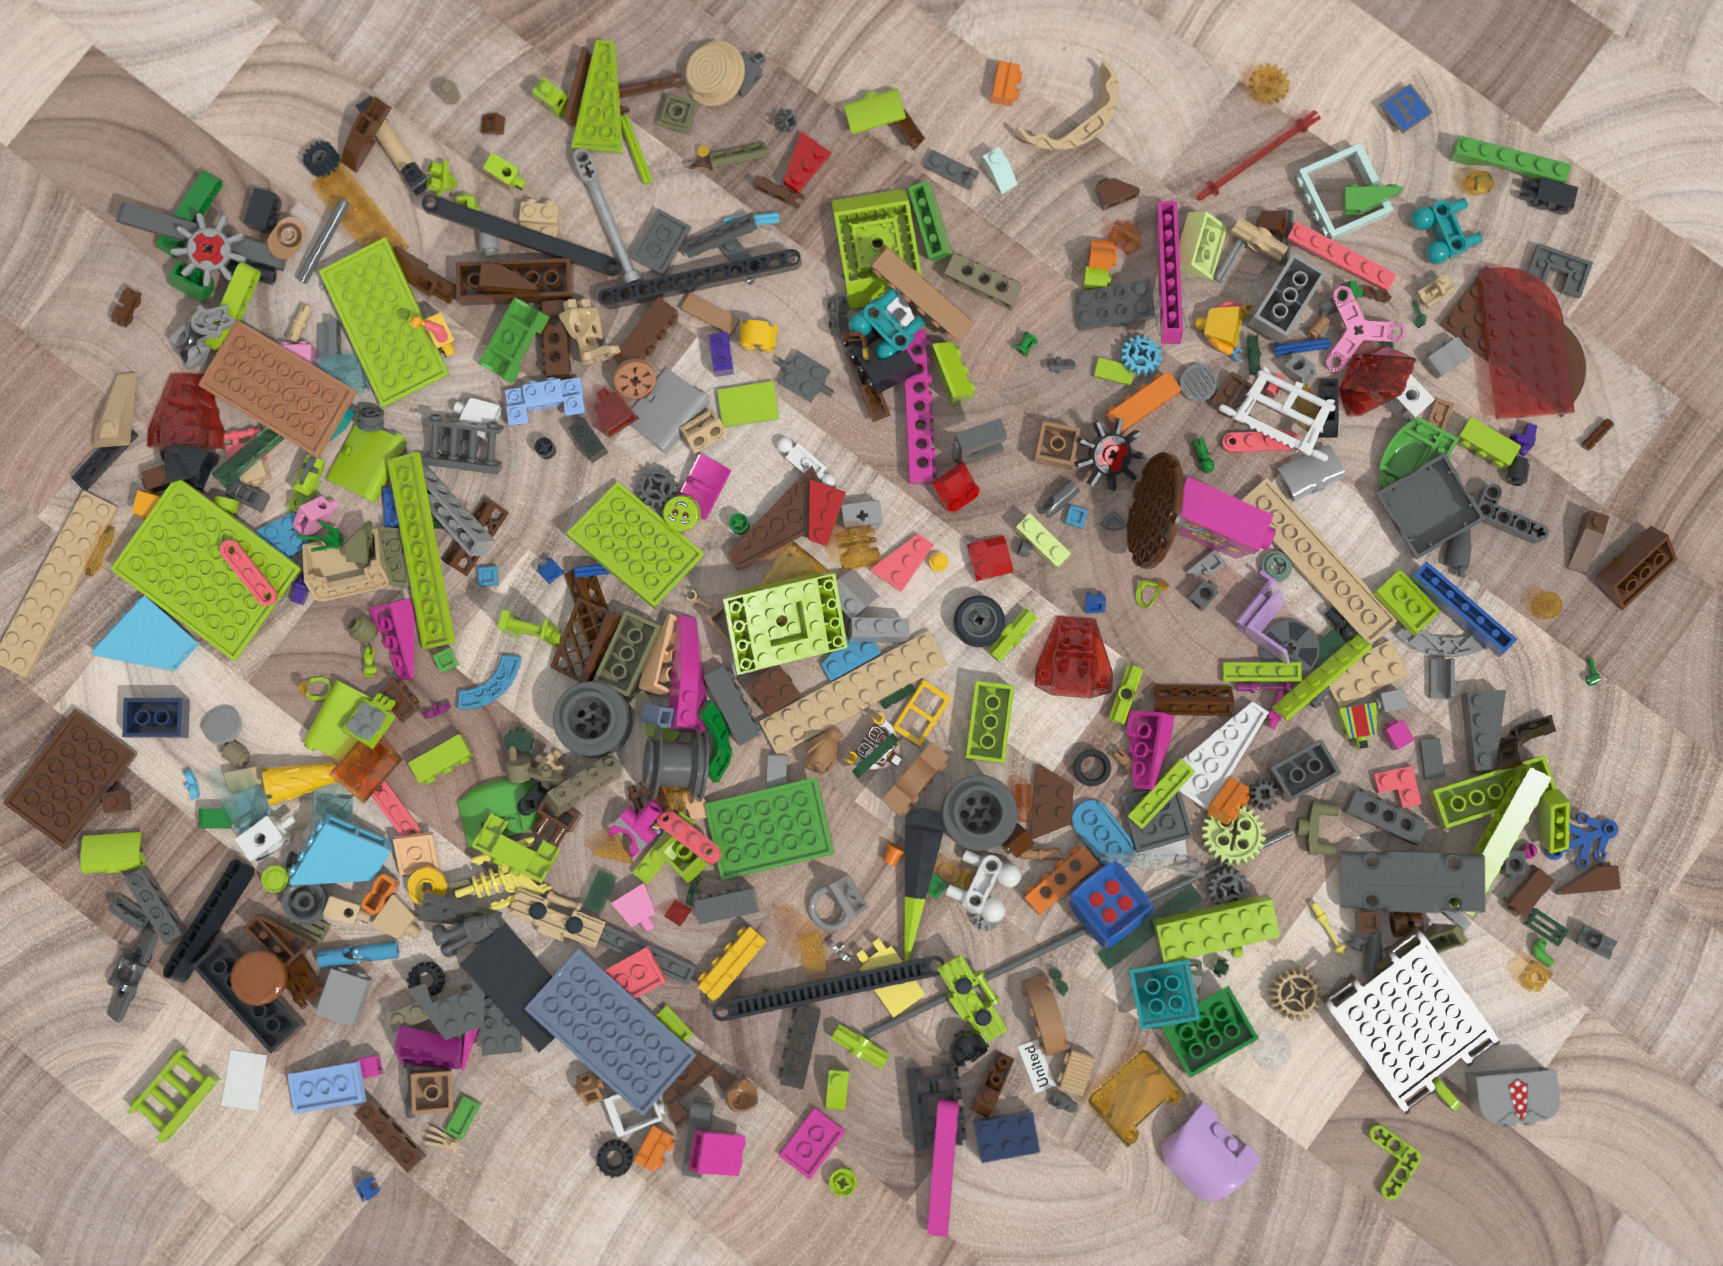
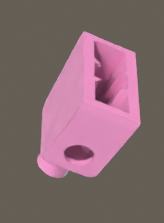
[292,496,339,536]
[612,883,657,933]

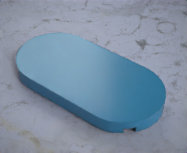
[1071,800,1135,868]

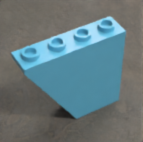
[91,595,201,671]
[288,813,392,885]

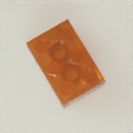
[328,739,403,804]

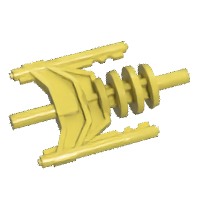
[455,836,552,911]

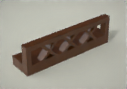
[564,46,593,127]
[442,497,509,576]
[564,568,608,645]
[1154,685,1234,716]

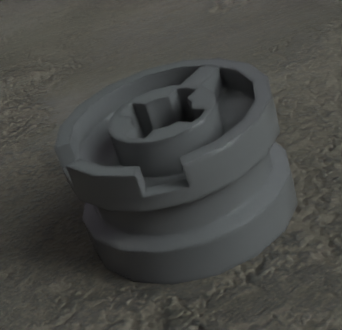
[357,405,384,432]

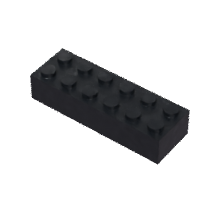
[192,938,306,1054]

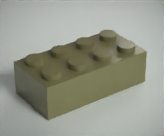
[593,610,662,698]

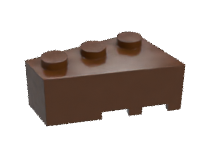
[243,914,317,970]

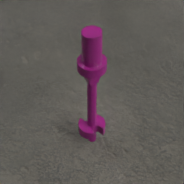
[1236,682,1296,693]

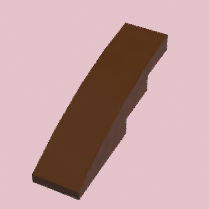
[845,352,891,422]

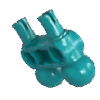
[1410,198,1483,265]
[848,288,925,361]

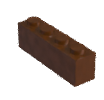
[613,297,679,364]

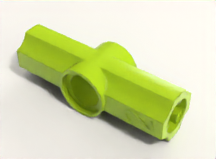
[987,608,1038,662]
[1108,664,1143,725]
[831,1023,890,1070]

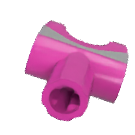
[608,801,662,857]

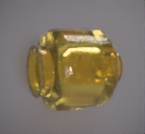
[1464,171,1494,196]

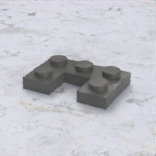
[1525,243,1593,299]

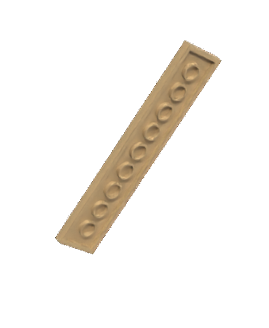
[1242,478,1398,645]
[0,490,120,678]
[759,630,948,755]

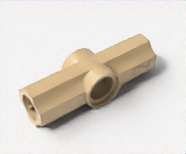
[1231,217,1289,262]

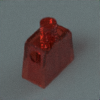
[594,388,639,438]

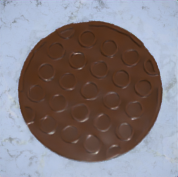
[1127,452,1184,569]

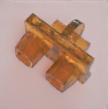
[1108,220,1143,255]

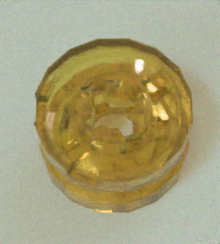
[1531,592,1563,620]
[665,787,686,812]

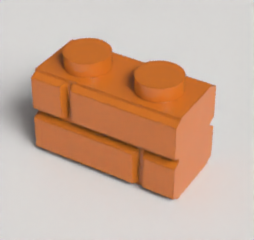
[991,61,1023,106]
[1207,777,1250,825]
[633,1123,675,1172]

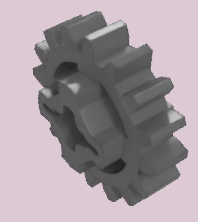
[636,467,678,508]
[1207,867,1251,905]

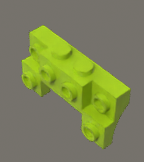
[472,813,561,884]

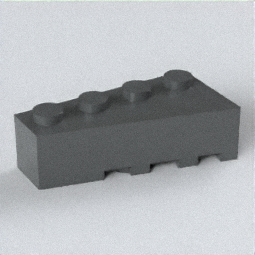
[1461,690,1506,772]

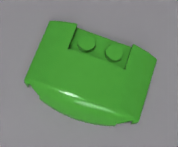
[1378,417,1459,488]
[457,778,540,847]

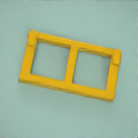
[892,679,952,747]

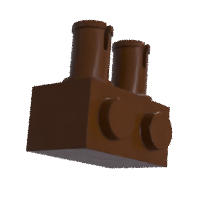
[531,795,583,847]

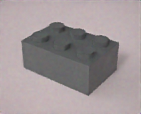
[1267,739,1341,803]
[694,885,760,925]

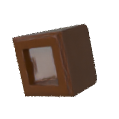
[481,113,505,135]

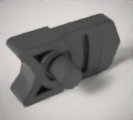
[1047,356,1076,373]
[1048,1091,1078,1113]

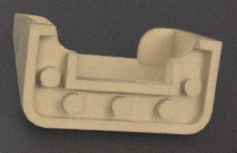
[302,528,390,602]

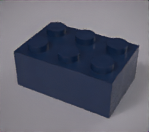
[122,698,190,738]
[973,1110,1040,1163]

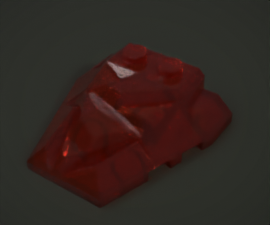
[147,373,225,449]

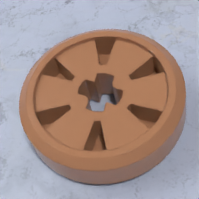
[613,359,656,399]

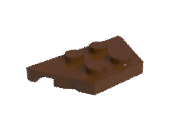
[1030,764,1074,839]

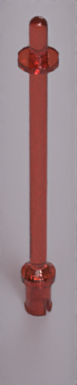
[1196,110,1321,201]

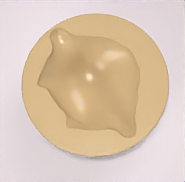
[685,41,745,106]

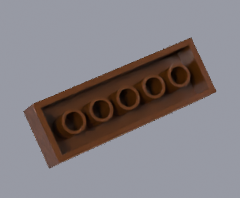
[456,258,574,306]

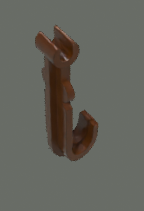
[619,72,684,113]

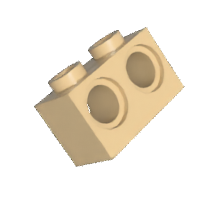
[680,409,727,453]

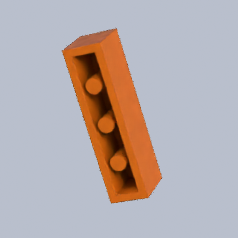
[1104,371,1182,435]

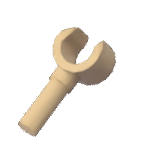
[686,590,712,611]

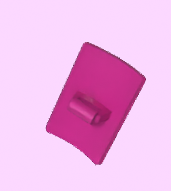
[677,453,731,520]

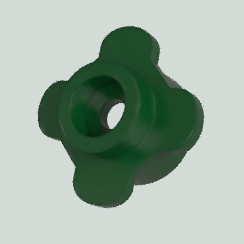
[1213,958,1230,978]

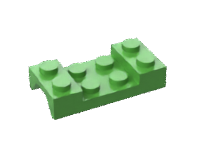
[478,297,550,384]

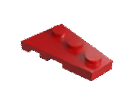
[783,131,832,194]
[808,479,846,546]

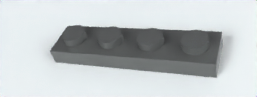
[683,213,758,258]

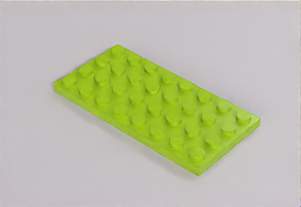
[319,237,451,408]

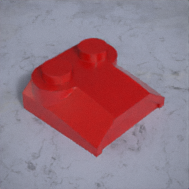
[931,461,980,512]
[967,535,1014,582]

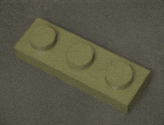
[710,142,768,168]

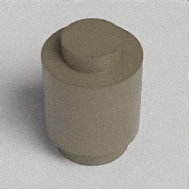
[438,80,461,105]
[220,741,251,768]

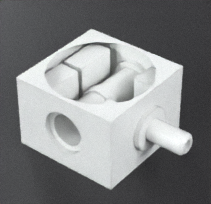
[1380,372,1435,425]
[235,815,296,862]

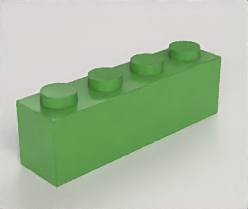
[908,181,953,262]

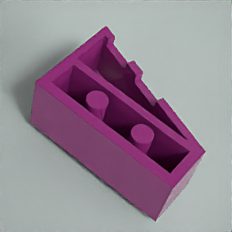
[394,1026,464,1069]

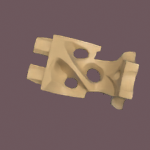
[559,299,621,365]

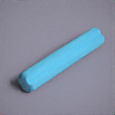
[724,212,780,225]

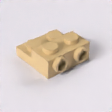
[519,199,561,238]

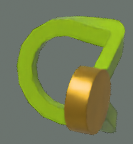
[1135,579,1169,608]
[299,677,333,701]

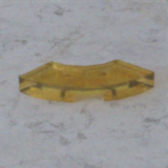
[1295,384,1319,432]
[86,525,115,577]

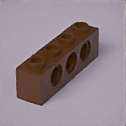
[539,300,572,379]
[354,1097,427,1173]

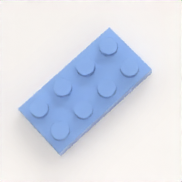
[288,1061,366,1114]

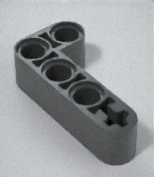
[1476,483,1549,544]
[681,1097,715,1179]

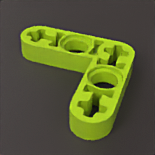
[1368,1124,1421,1200]

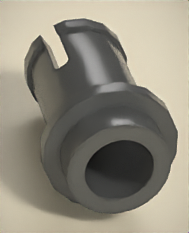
[1308,687,1331,709]

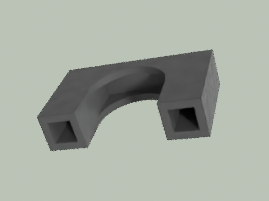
[951,418,1007,465]

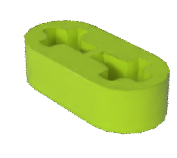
[1430,1077,1461,1112]

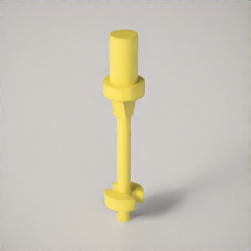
[1310,902,1346,957]

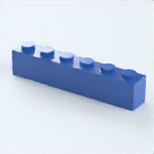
[1411,561,1517,657]

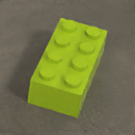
[965,681,1015,764]

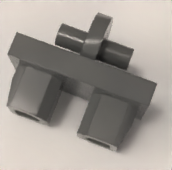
[1575,926,1618,959]

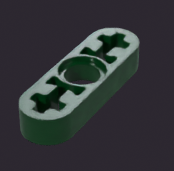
[851,733,899,779]

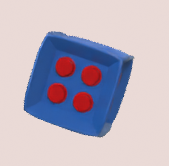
[1067,860,1154,950]

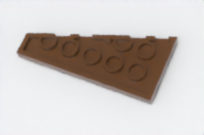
[728,466,839,570]

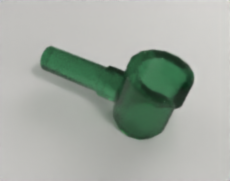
[1412,301,1427,328]

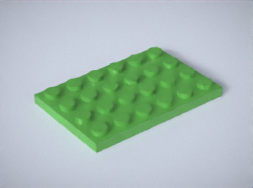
[704,777,835,880]

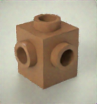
[574,1071,605,1106]

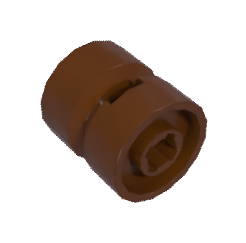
[1389,912,1424,938]

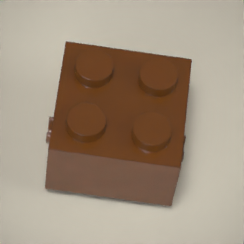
[746,665,800,717]

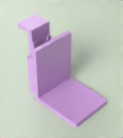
[1235,570,1290,665]

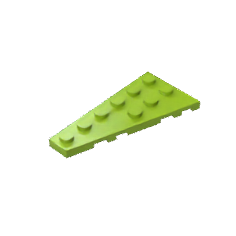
[571,40,623,154]

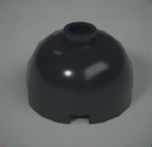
[949,1030,990,1068]

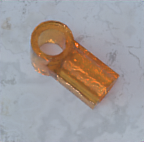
[1015,784,1033,823]

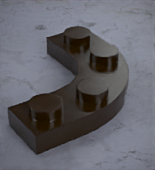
[1498,715,1556,770]

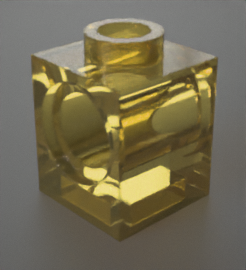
[1517,960,1554,992]

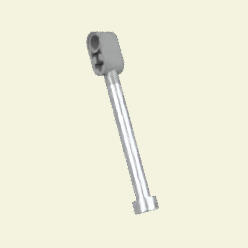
[573,148,643,284]

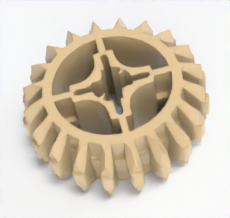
[1269,967,1323,1021]

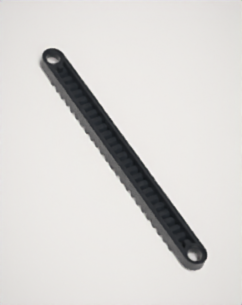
[712,955,945,1022]

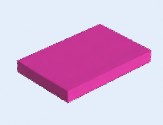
[778,1106,846,1180]

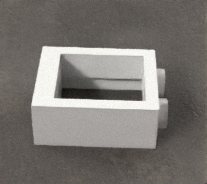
[604,1093,666,1137]

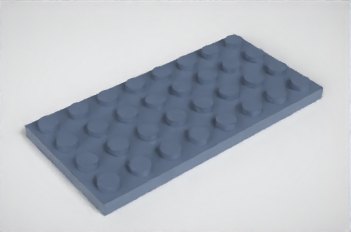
[525,948,697,1117]

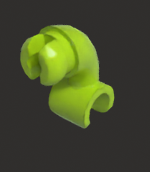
[363,646,377,677]

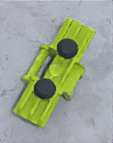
[937,954,1008,1042]

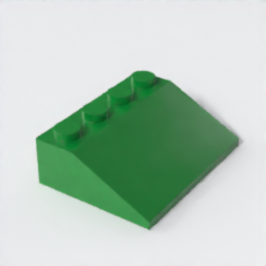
[1160,986,1259,1078]

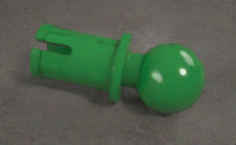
[1192,437,1215,473]

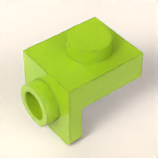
[456,194,481,212]

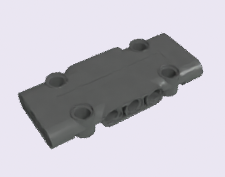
[1341,851,1486,913]

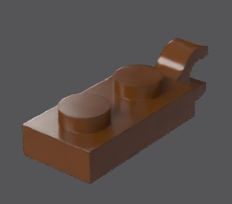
[753,177,805,209]

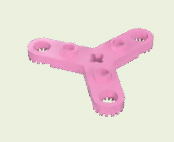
[1325,285,1406,372]

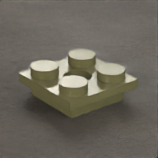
[657,93,699,134]

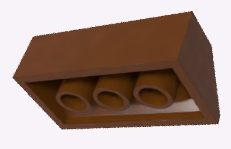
[1596,526,1677,611]

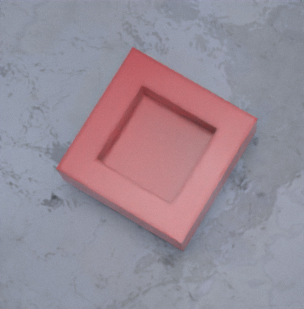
[1266,373,1283,399]

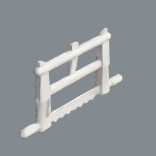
[1219,367,1335,462]

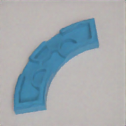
[457,655,522,710]

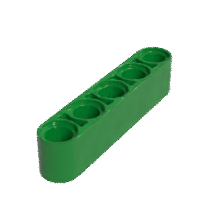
[156,171,223,258]

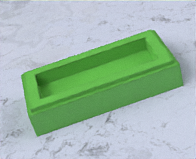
[445,1095,481,1140]

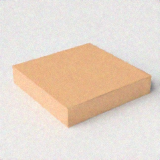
[393,832,440,876]

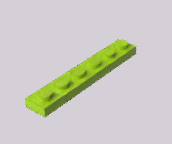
[1272,634,1372,721]

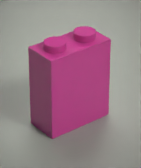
[688,1129,746,1176]

